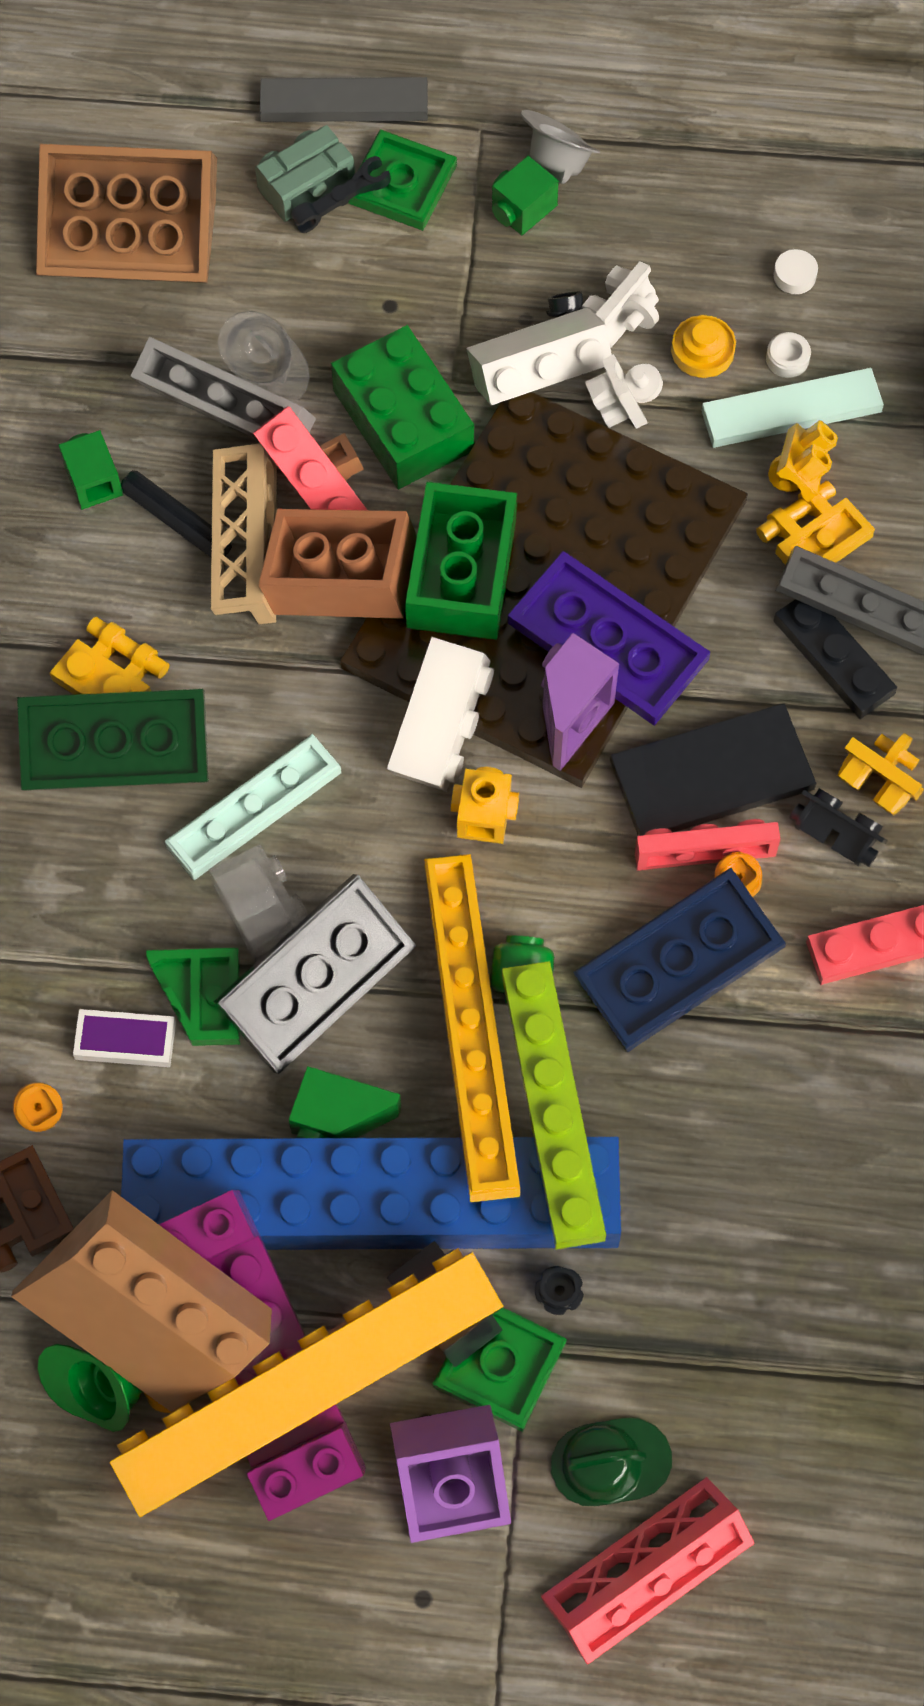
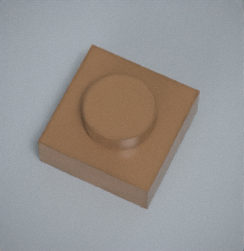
[320,433,364,481]

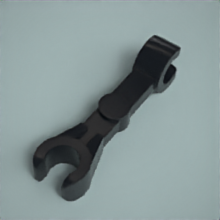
[291,156,391,233]

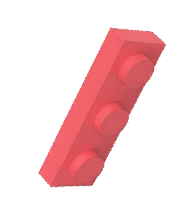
[253,406,367,510]
[635,819,780,871]
[806,905,924,985]

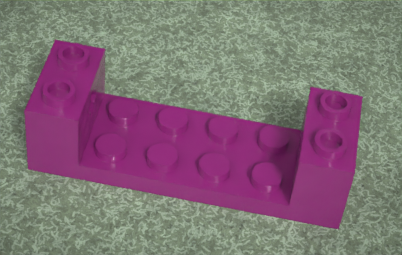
[159,1190,366,1522]

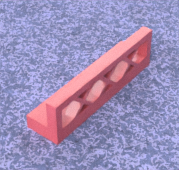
[541,1477,755,1665]

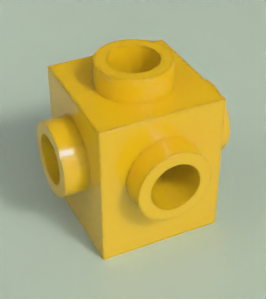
[451,767,519,844]

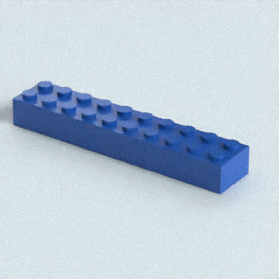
[121,1137,621,1250]

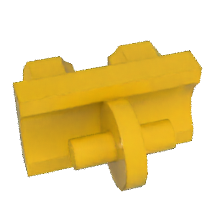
[768,420,838,502]
[837,733,924,816]

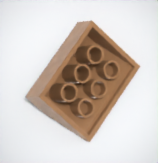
[36,144,217,283]
[11,1190,272,1412]

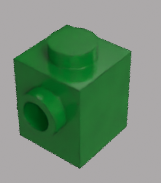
[492,155,559,236]

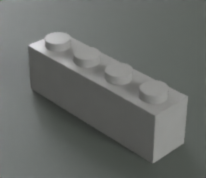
[130,337,316,439]

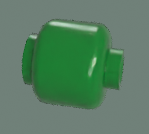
[490,935,555,1003]

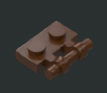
[0,1145,74,1273]

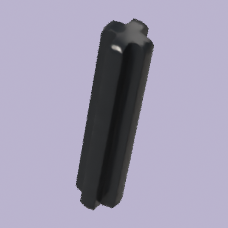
[121,470,232,558]

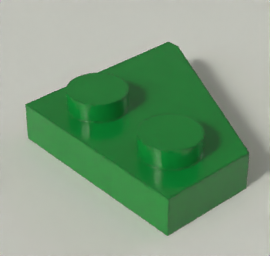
[146,948,240,1046]

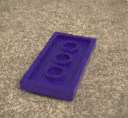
[508,551,710,726]

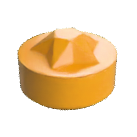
[715,852,762,897]
[13,1082,63,1132]

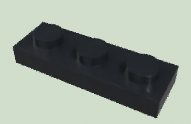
[773,599,897,719]

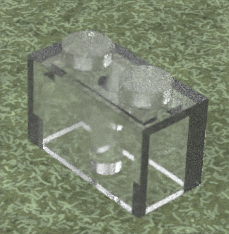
[209,844,308,963]

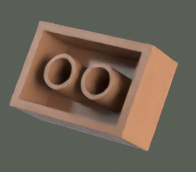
[259,509,417,618]

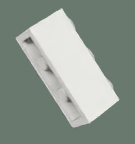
[466,307,612,405]
[387,637,494,792]

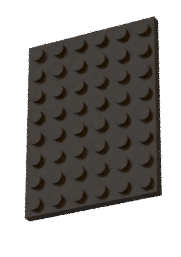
[340,392,748,788]

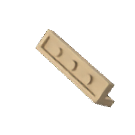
[211,443,277,625]

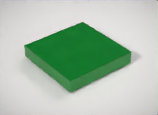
[348,129,457,231]
[433,1308,567,1432]

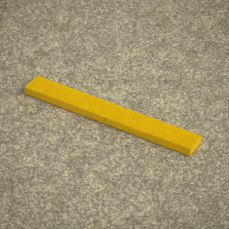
[424,854,520,1202]

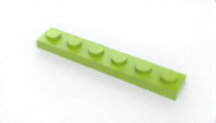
[502,961,606,1250]

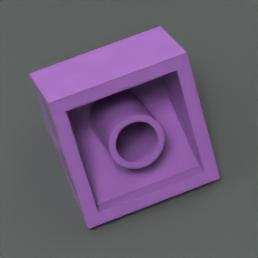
[541,633,619,771]
[390,1405,511,1543]

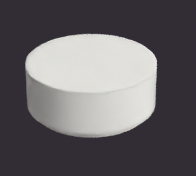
[774,249,818,294]
[766,332,811,378]

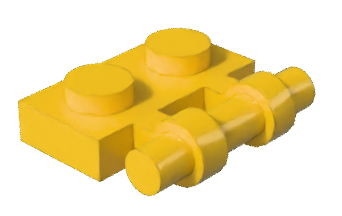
[756,481,875,565]
[50,617,170,695]

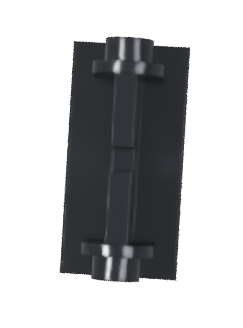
[789,788,888,867]

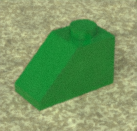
[289,1066,401,1138]

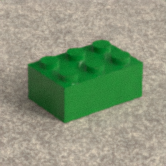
[331,325,474,490]
[405,481,517,640]

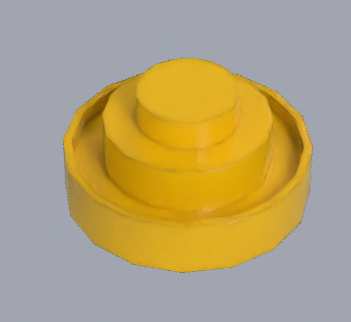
[671,315,736,378]

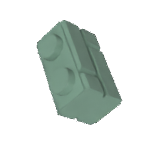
[255,125,355,222]

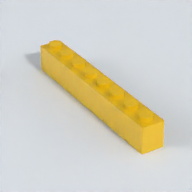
[110,1248,504,1517]

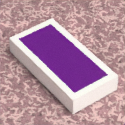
[73,1009,176,1067]

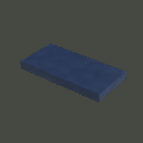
[573,868,786,1053]

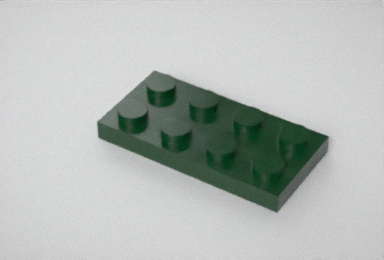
[17,689,209,791]

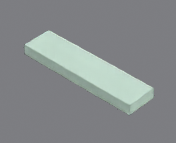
[701,368,884,448]
[165,734,341,880]

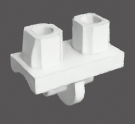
[582,261,659,348]
[585,354,663,429]

